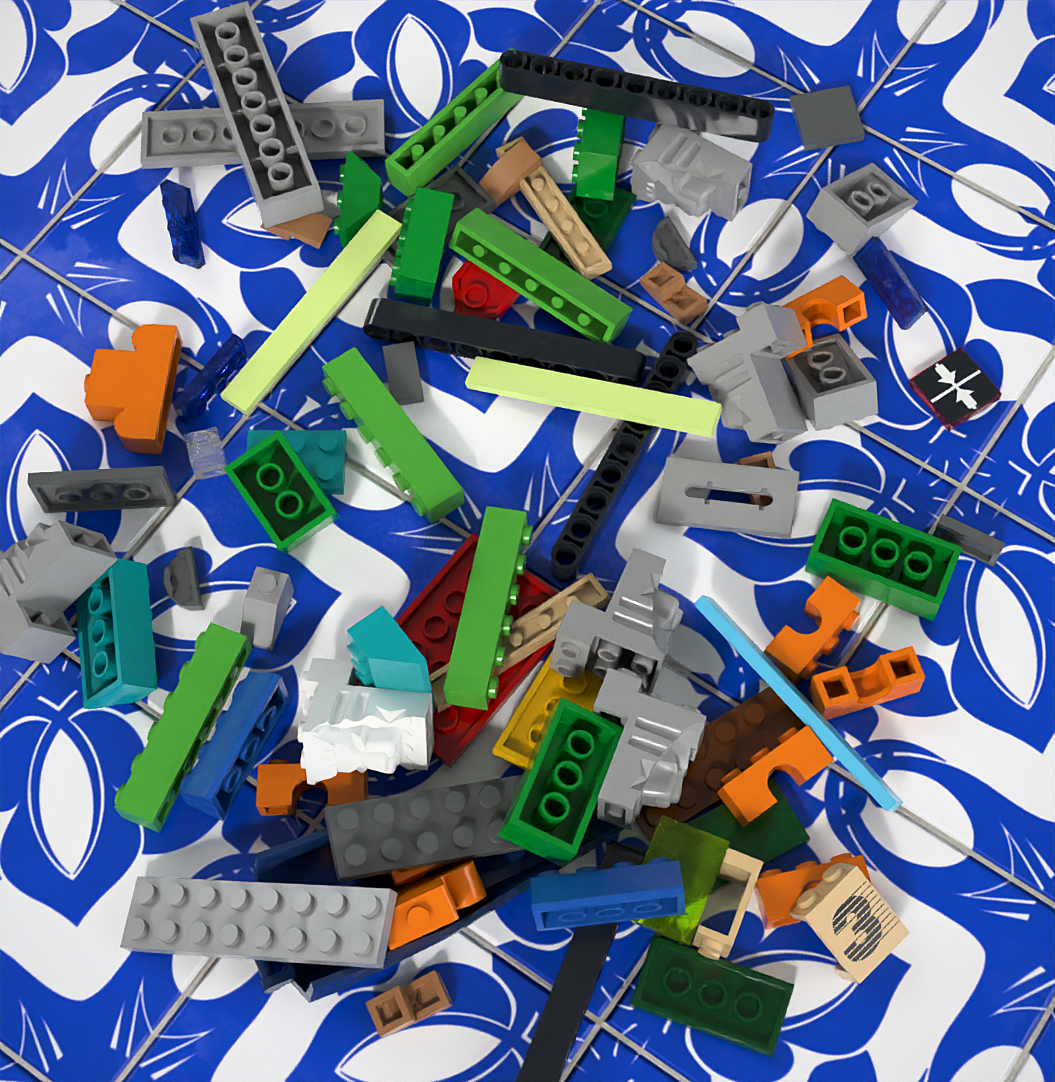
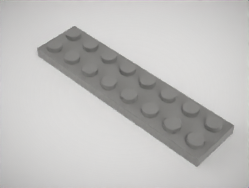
[140,99,386,169]
[120,876,397,969]

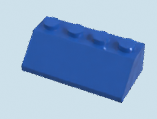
[180,672,291,821]
[531,857,685,931]

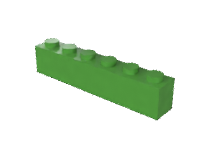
[385,48,524,197]
[448,207,633,344]
[322,347,465,524]
[443,506,533,710]
[114,622,253,833]

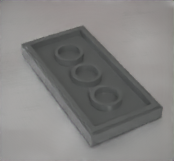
[381,164,497,269]
[27,466,176,513]

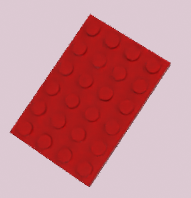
[355,533,558,769]

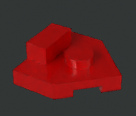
[452,259,521,319]

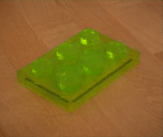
[629,815,730,946]

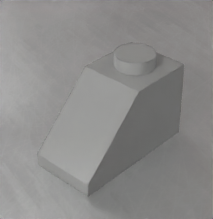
[240,566,294,651]

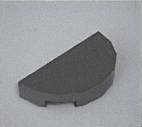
[651,215,698,271]
[163,546,204,611]

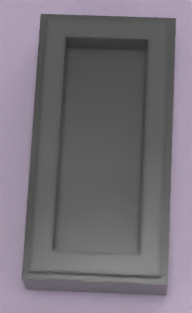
[382,341,424,406]
[933,514,1005,566]

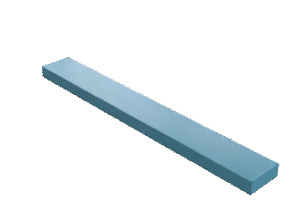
[695,595,904,811]

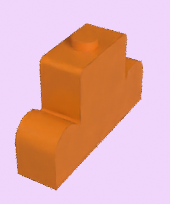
[84,324,183,454]
[388,859,487,950]

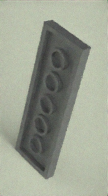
[324,775,525,882]

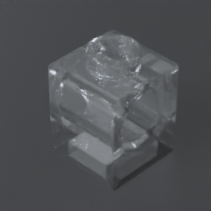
[184,427,228,481]

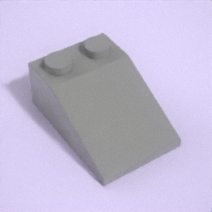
[806,163,918,256]
[781,333,878,431]

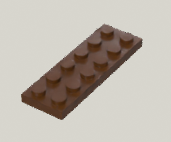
[635,676,818,843]

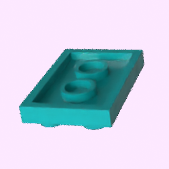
[246,430,347,495]

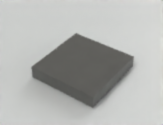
[789,85,865,151]

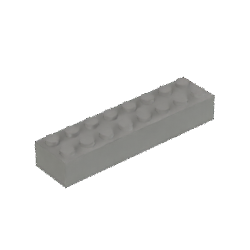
[190,1,324,228]

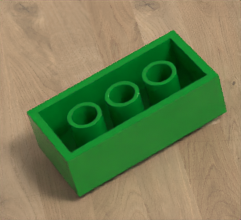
[804,498,963,621]
[497,697,624,867]

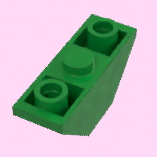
[334,152,384,247]

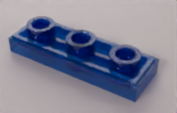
[160,179,206,269]
[852,236,929,330]
[172,333,247,424]

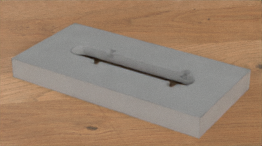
[656,457,800,539]

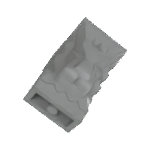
[630,123,753,222]
[686,301,808,444]
[0,520,118,664]
[549,547,683,693]
[593,667,707,831]

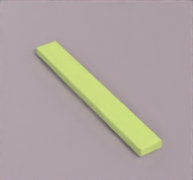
[220,209,402,415]
[465,356,722,438]

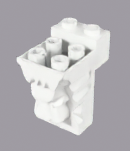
[298,657,434,785]

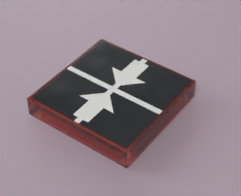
[908,347,1002,432]

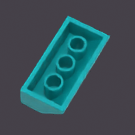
[76,558,158,710]
[346,605,436,712]

